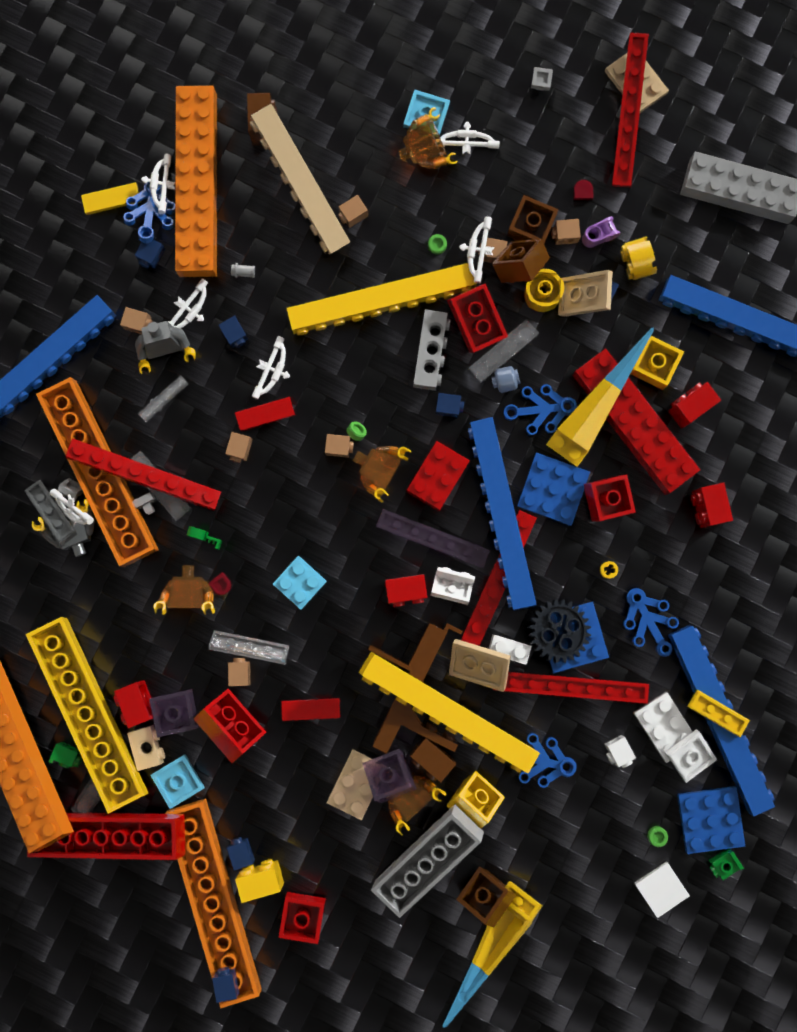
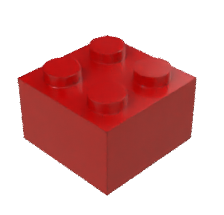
[668,382,721,429]
[583,475,636,521]
[691,483,733,528]
[385,574,428,607]
[114,680,158,728]
[279,892,326,944]

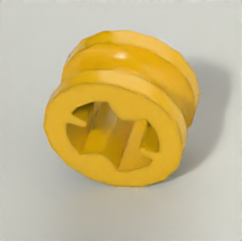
[600,561,618,579]

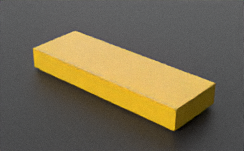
[81,182,141,215]
[687,690,750,737]

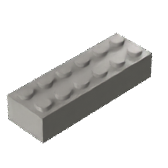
[680,151,797,224]
[371,804,484,918]

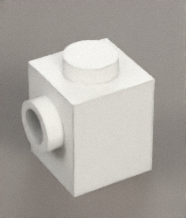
[605,735,636,768]

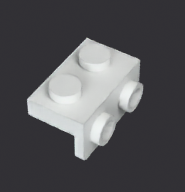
[430,567,475,605]

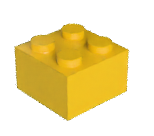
[630,336,684,390]
[446,771,505,828]
[235,859,284,903]

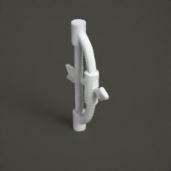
[434,122,500,154]
[141,154,176,214]
[459,216,495,283]
[168,278,208,329]
[252,336,290,399]
[50,489,94,527]

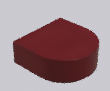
[573,180,593,200]
[208,572,231,595]

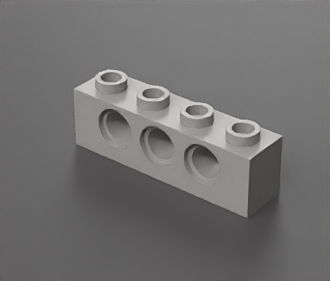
[413,309,450,391]

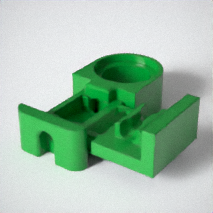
[186,526,222,549]

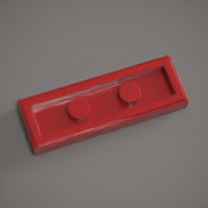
[235,397,295,431]
[281,698,341,721]

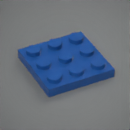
[517,453,590,526]
[543,602,609,673]
[677,786,745,854]

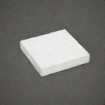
[665,729,717,783]
[634,861,690,918]

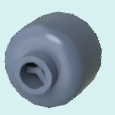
[491,366,520,393]

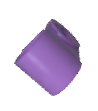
[582,216,620,248]

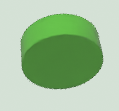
[428,234,447,255]
[347,422,367,441]
[647,826,668,847]

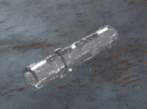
[138,375,188,422]

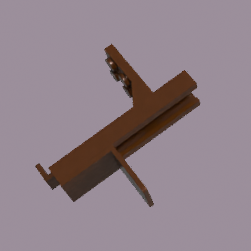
[368,623,463,754]

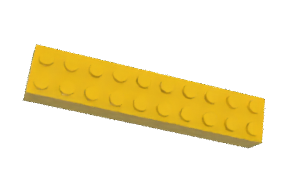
[26,617,149,814]

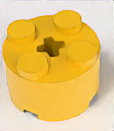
[621,236,657,280]
[524,269,564,312]

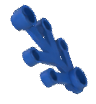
[123,182,175,244]
[503,384,577,436]
[623,588,679,657]
[518,733,577,788]

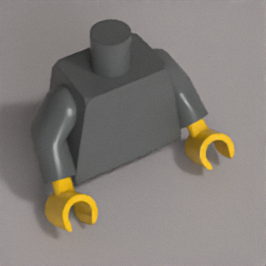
[135,321,196,374]
[32,499,95,557]

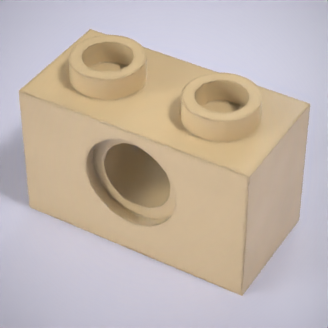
[127,725,165,771]

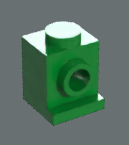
[49,742,83,768]
[708,849,744,880]

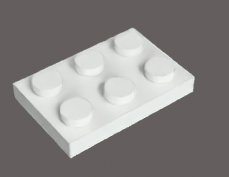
[633,692,692,763]

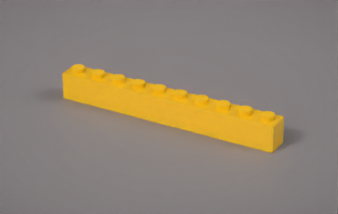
[287,263,477,335]
[359,652,540,773]

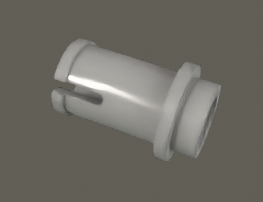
[231,263,255,278]

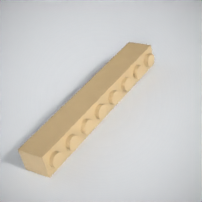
[250,104,350,254]

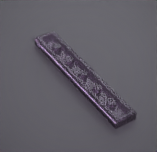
[376,509,490,568]

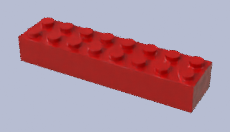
[572,348,700,495]
[27,813,185,860]

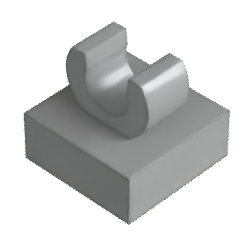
[531,67,553,91]
[57,478,83,501]
[133,492,157,515]

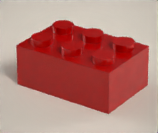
[447,283,508,353]
[407,441,470,511]
[193,689,267,763]

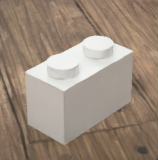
[488,634,532,665]

